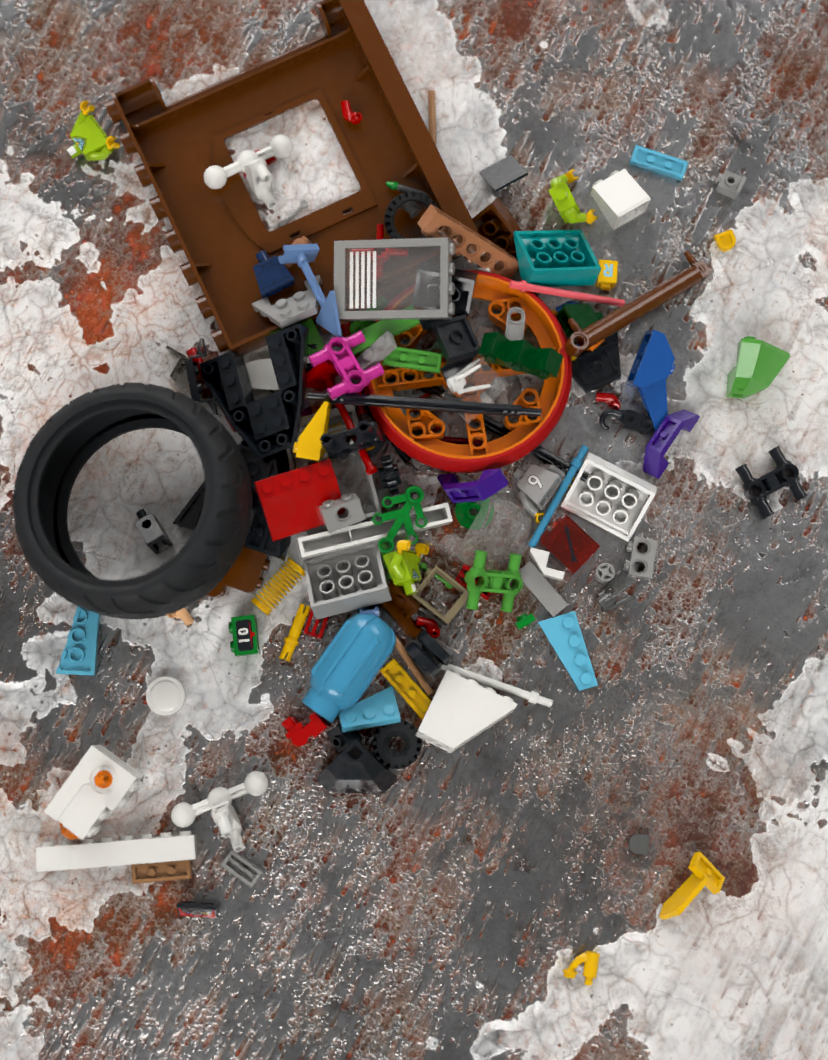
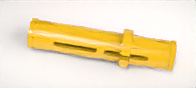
[278,603,311,662]

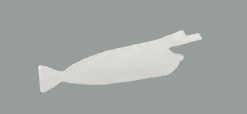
[245,358,310,390]

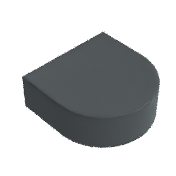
[628,833,650,855]

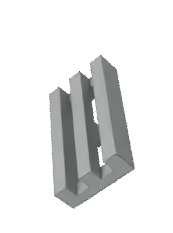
[220,848,264,888]

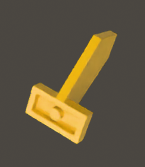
[659,851,725,920]

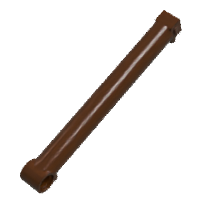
[564,251,711,357]

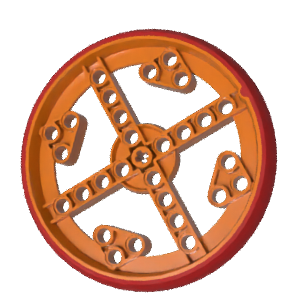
[363,270,572,473]

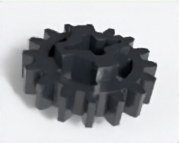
[378,455,402,497]

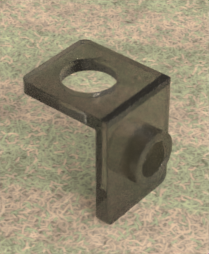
[166,345,186,381]

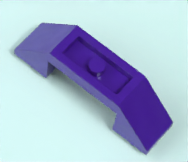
[643,409,700,479]
[437,468,509,503]

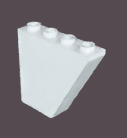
[415,670,517,753]

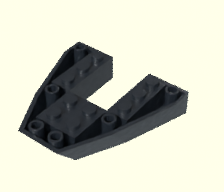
[199,323,309,459]

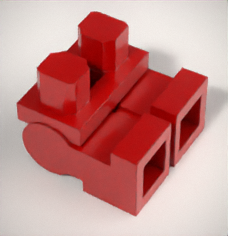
[281,712,331,746]

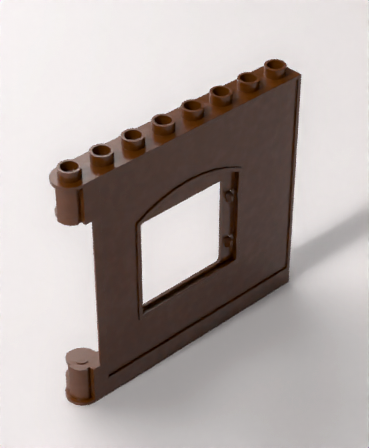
[104,0,479,356]

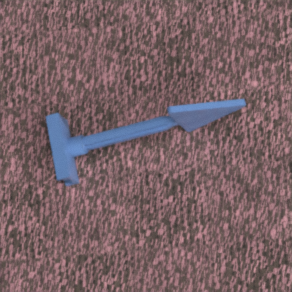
[278,243,342,337]

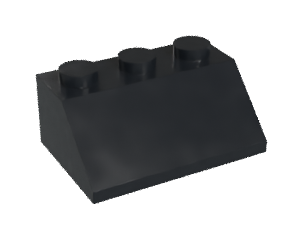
[412,262,478,317]

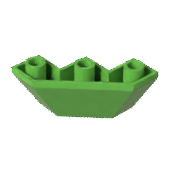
[726,336,790,399]

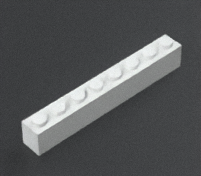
[296,503,453,560]
[36,830,198,872]

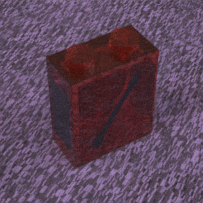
[539,515,600,576]

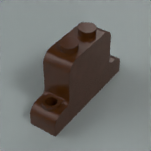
[206,546,271,598]

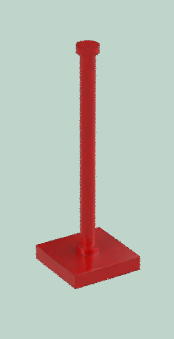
[307,360,377,475]

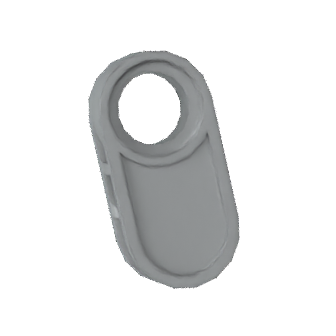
[505,307,525,341]

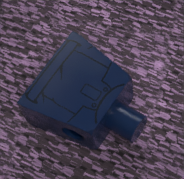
[253,250,295,298]

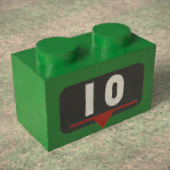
[228,615,260,657]

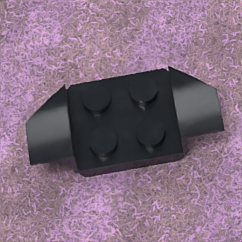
[419,314,480,383]
[185,338,218,415]

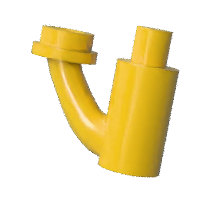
[563,951,600,986]

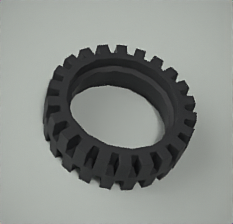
[384,192,440,249]

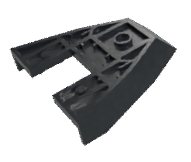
[173,440,291,561]

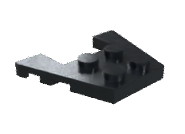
[572,332,621,393]

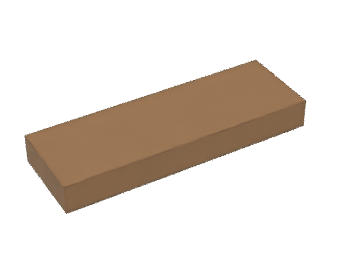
[131,860,192,884]

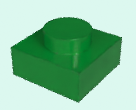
[514,613,536,631]

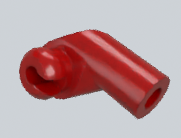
[341,100,362,124]

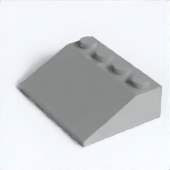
[303,541,392,620]

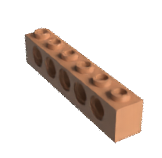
[417,204,519,279]

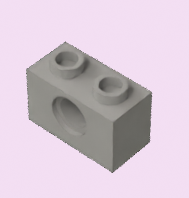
[318,493,366,533]

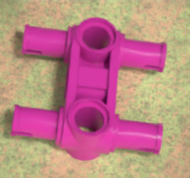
[308,331,384,400]

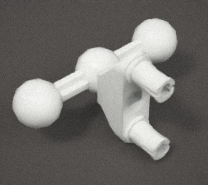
[203,135,293,209]
[171,771,269,852]

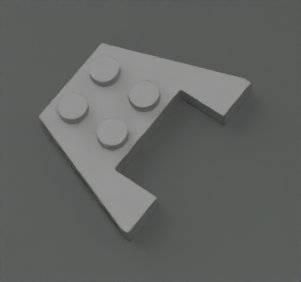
[252,275,322,328]

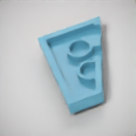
[339,686,401,732]

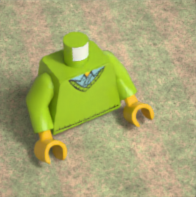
[67,101,120,161]
[548,169,598,224]
[383,539,430,596]

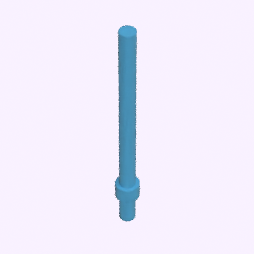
[528,445,589,548]

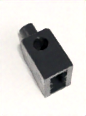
[135,508,173,554]

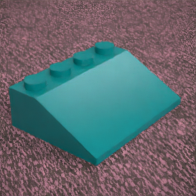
[513,230,601,287]

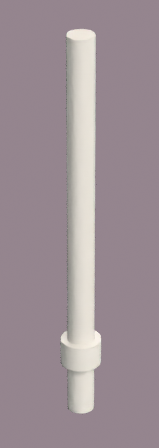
[441,664,553,707]

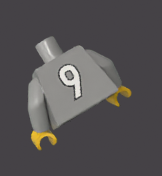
[514,464,575,524]

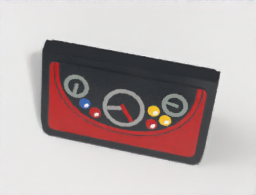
[176,901,219,919]

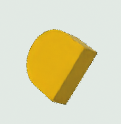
[713,229,736,252]

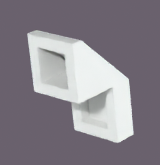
[529,547,565,581]

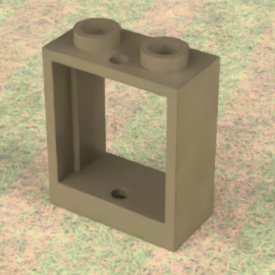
[412,566,469,626]

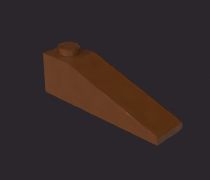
[472,197,521,269]

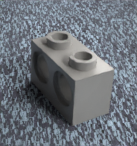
[624,536,658,580]

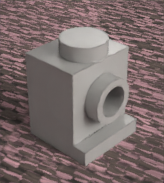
[715,170,747,200]

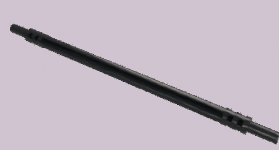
[389,367,588,482]
[307,392,541,417]

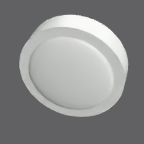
[146,676,186,716]

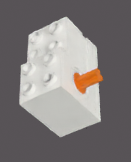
[44,744,144,840]

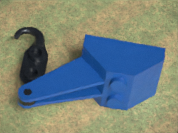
[600,330,675,433]

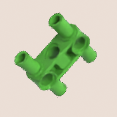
[465,550,523,612]

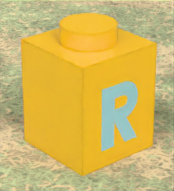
[595,260,618,290]

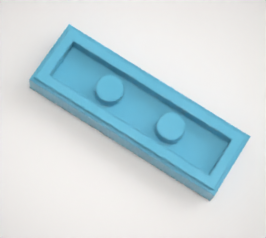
[629,145,688,181]

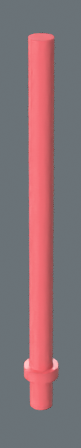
[509,280,625,307]

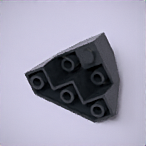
[316,738,398,794]

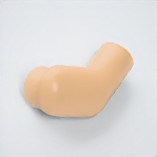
[167,608,194,626]

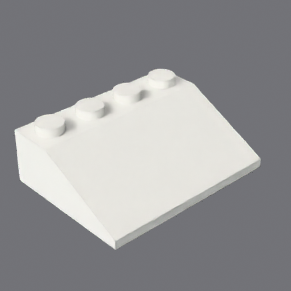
[561,452,657,541]

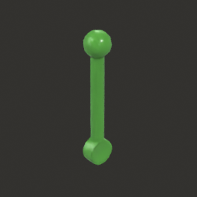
[419,562,453,589]

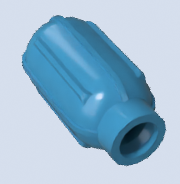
[301,612,396,722]

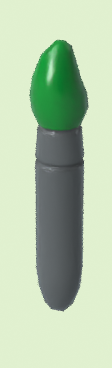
[386,182,430,197]

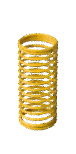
[251,557,305,616]

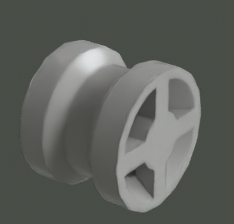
[594,563,615,583]

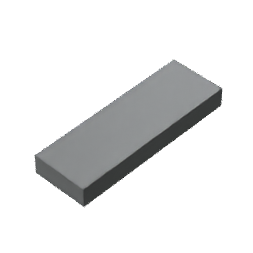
[519,561,568,617]

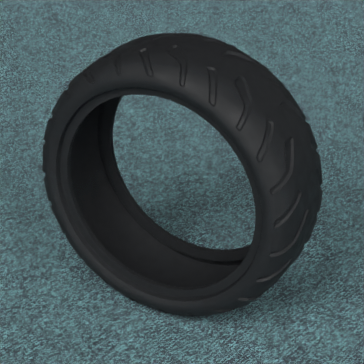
[13,383,253,619]

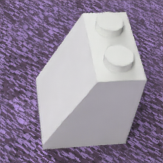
[590,169,651,230]

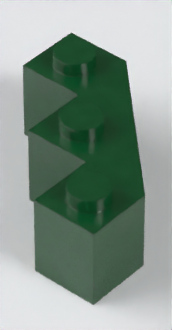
[478,332,563,380]

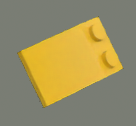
[293,401,332,462]

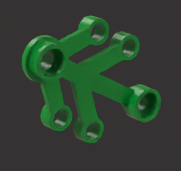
[372,486,427,554]

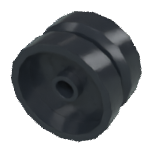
[404,629,454,678]

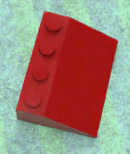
[255,459,345,541]

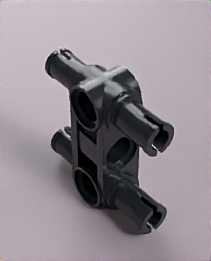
[320,421,385,459]
[735,446,808,519]

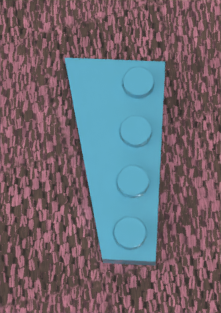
[55,606,100,676]
[537,611,598,691]

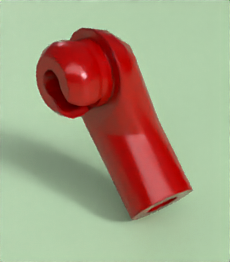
[596,392,621,410]
[415,616,440,638]

